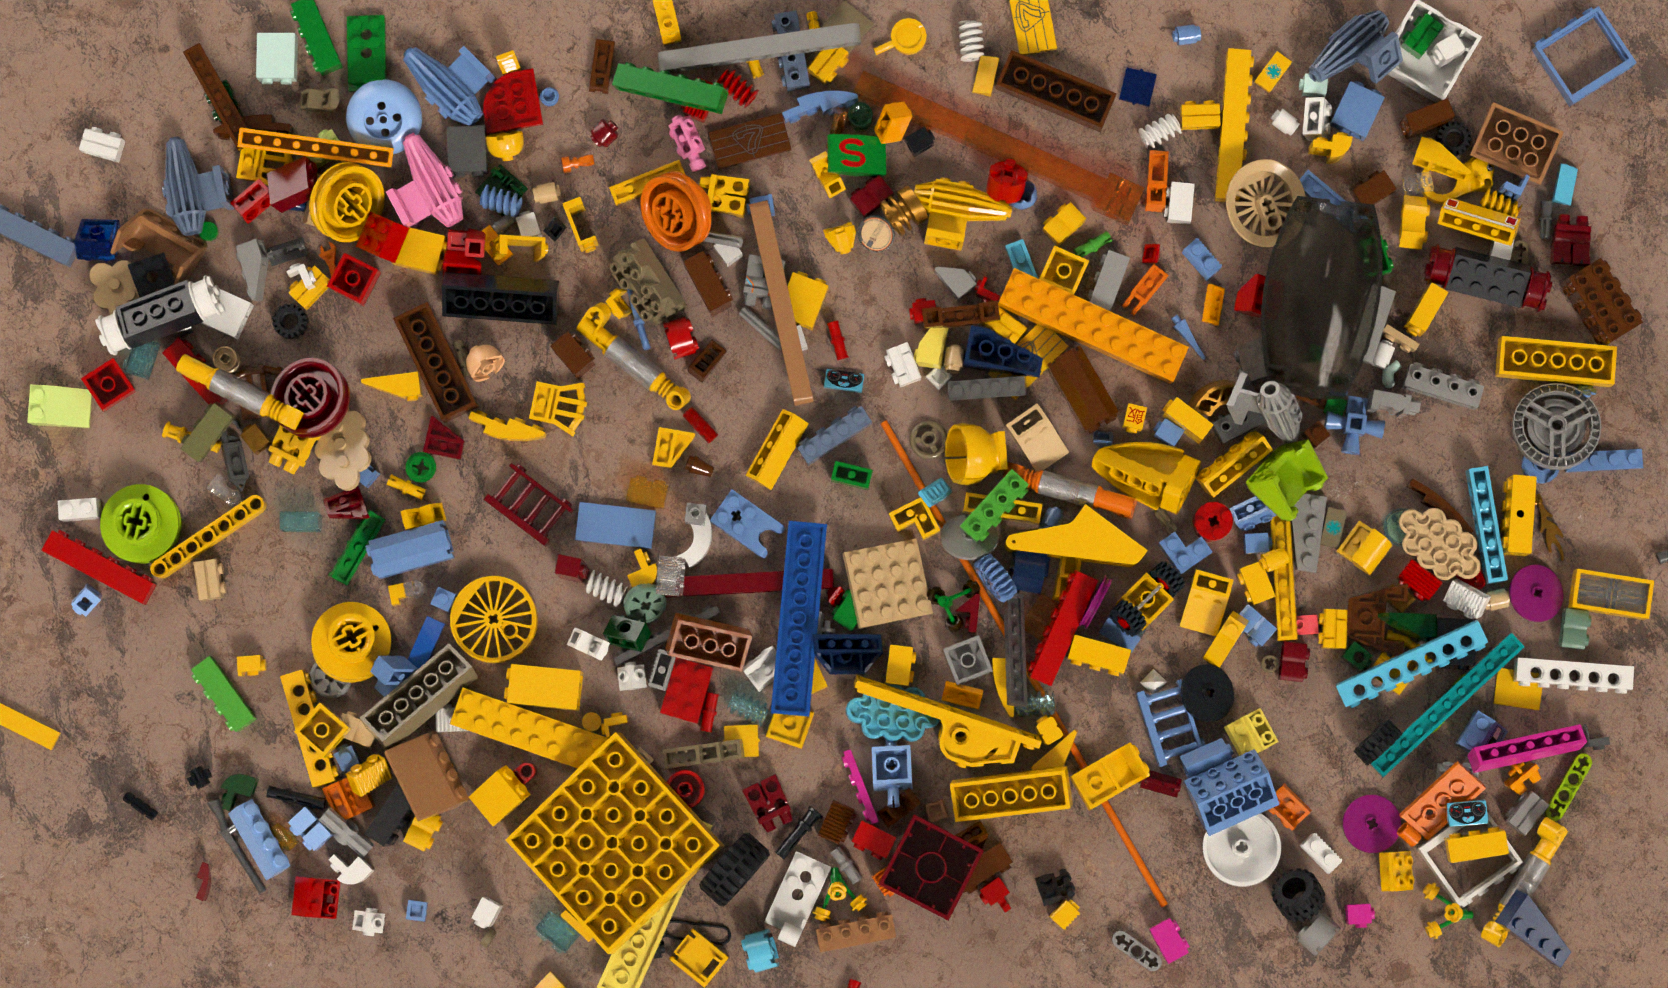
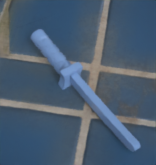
[627,289,651,350]

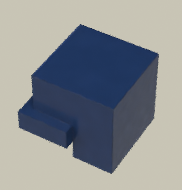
[1009,550,1050,594]

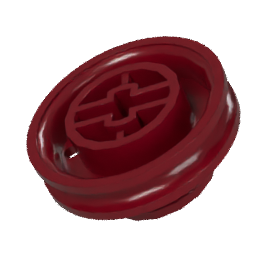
[271,358,350,438]

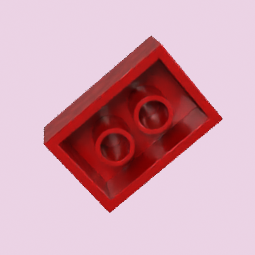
[660,657,714,724]

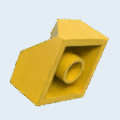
[1039,245,1089,295]

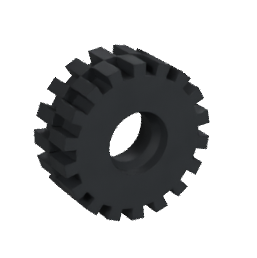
[1353,719,1403,766]

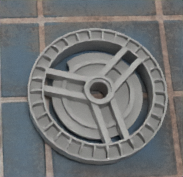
[1512,383,1602,470]

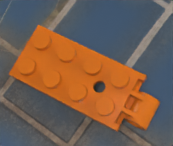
[1397,761,1486,847]

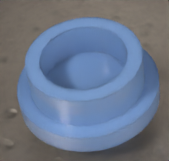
[540,87,559,106]

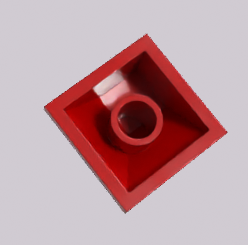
[443,250,482,278]
[1234,274,1282,320]

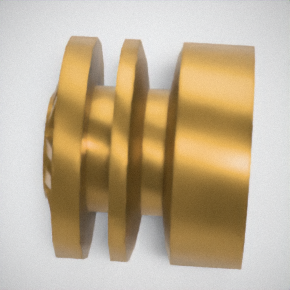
[880,185,929,236]

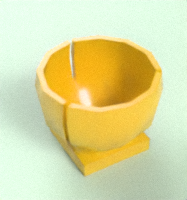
[945,423,1008,485]

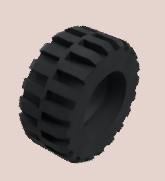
[699,832,770,907]

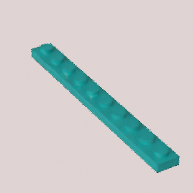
[1370,633,1525,778]

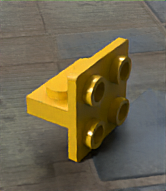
[1379,851,1414,892]

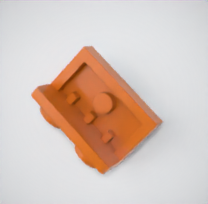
[1269,783,1312,831]

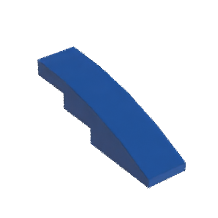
[408,616,445,669]

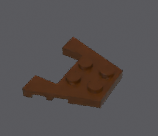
[1347,583,1408,657]

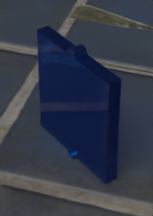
[1119,67,1157,107]

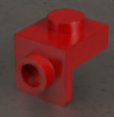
[974,276,1000,302]

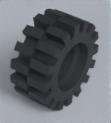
[1436,121,1472,157]
[272,304,308,339]

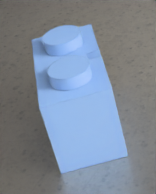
[288,806,333,851]

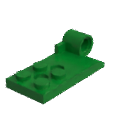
[347,15,387,92]

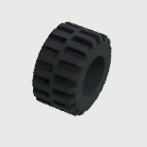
[1272,868,1325,922]

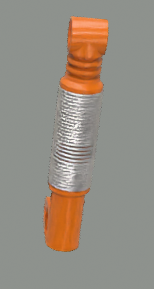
[1003,462,1138,520]

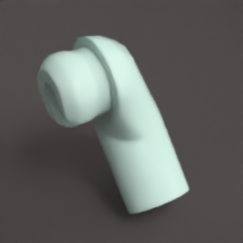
[1382,360,1402,388]

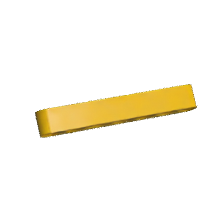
[150,495,267,578]

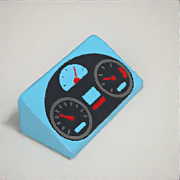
[824,369,864,393]
[1447,800,1488,827]

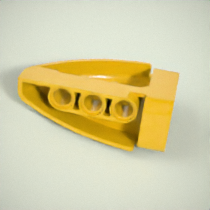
[1092,442,1201,515]

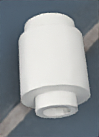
[1270,109,1300,136]
[1371,340,1395,369]

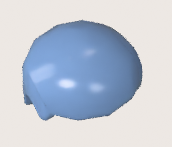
[1010,181,1037,210]

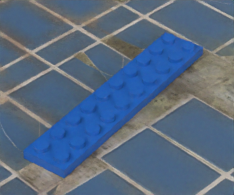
[771,521,827,717]

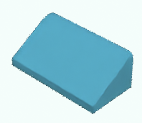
[1552,163,1578,206]

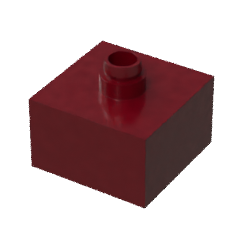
[878,815,984,921]

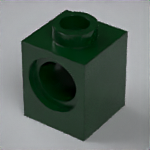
[1341,641,1373,672]

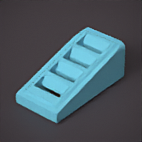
[918,478,952,508]

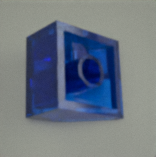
[74,219,120,261]

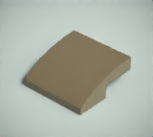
[822,1,874,54]

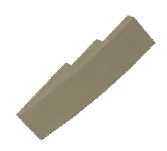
[663,739,745,769]

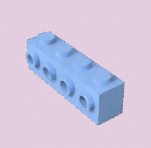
[228,799,290,881]

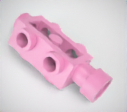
[668,115,706,172]

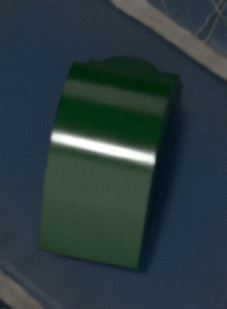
[221,774,259,811]

